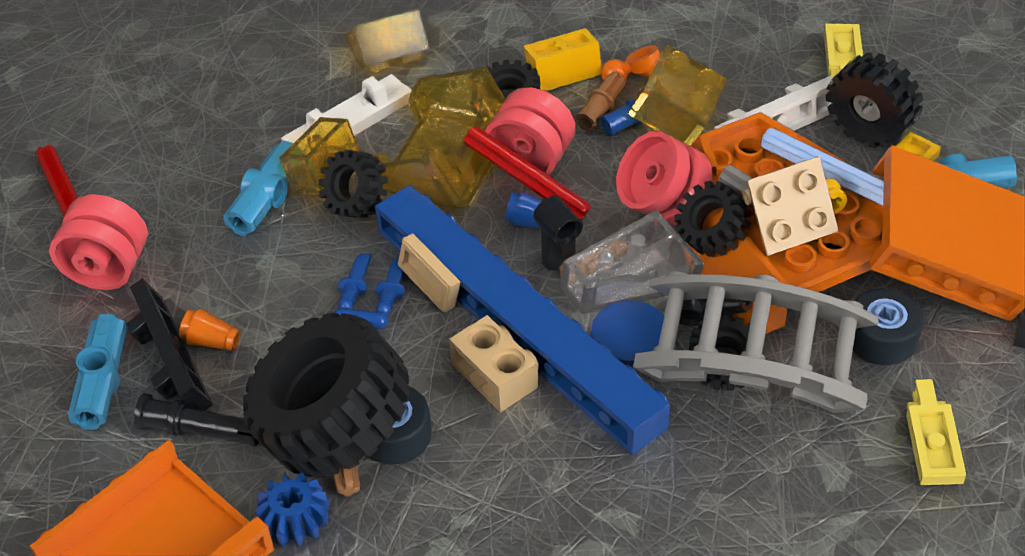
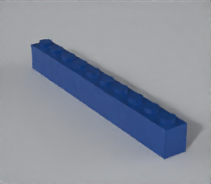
[375,185,670,455]

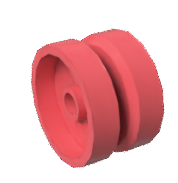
[485,87,576,176]
[616,131,712,225]
[49,194,149,290]

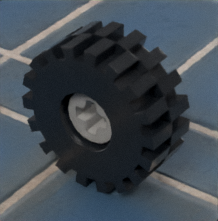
[825,52,923,148]

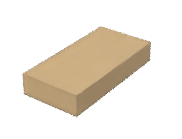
[398,234,461,313]

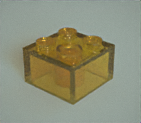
[628,44,727,146]

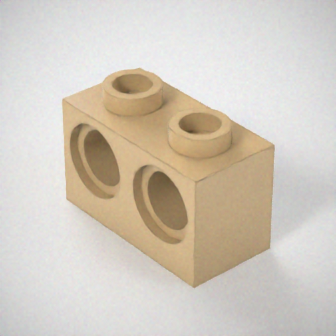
[449,315,539,413]

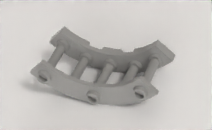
[633,271,879,413]

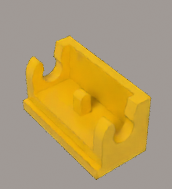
[523,28,601,91]

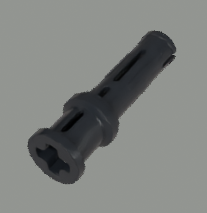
[134,393,259,447]

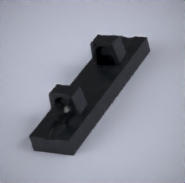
[126,278,213,411]

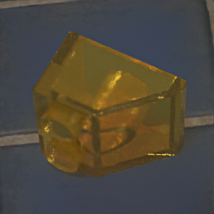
[345,9,430,73]

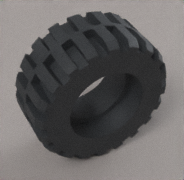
[243,313,409,477]

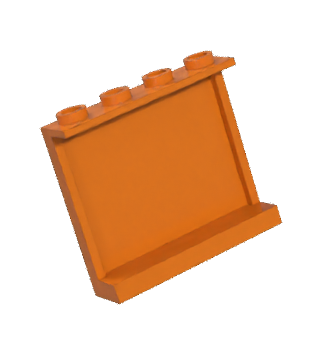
[870,145,1025,322]
[30,440,274,556]

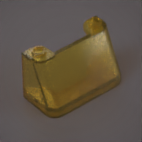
[372,67,505,209]

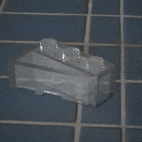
[560,210,704,314]

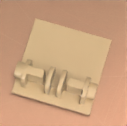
[742,156,839,256]

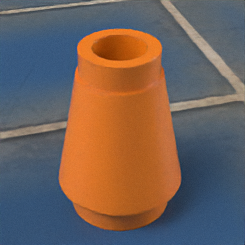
[179,308,241,352]

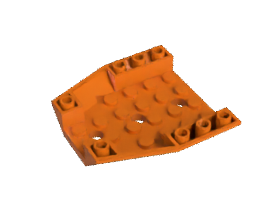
[683,112,883,334]

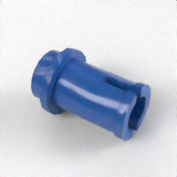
[600,99,648,137]

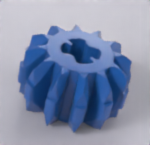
[255,472,330,547]

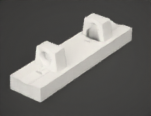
[281,74,414,166]
[715,76,833,153]

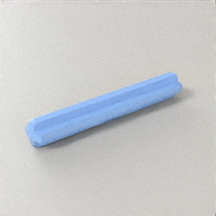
[761,128,884,206]

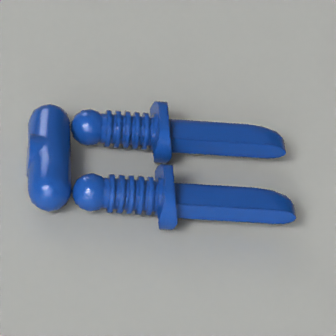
[334,253,405,330]

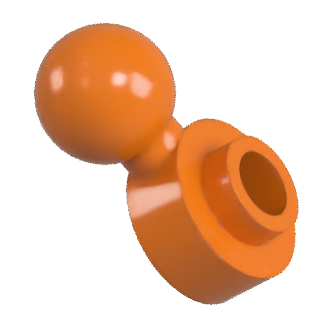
[601,45,663,81]

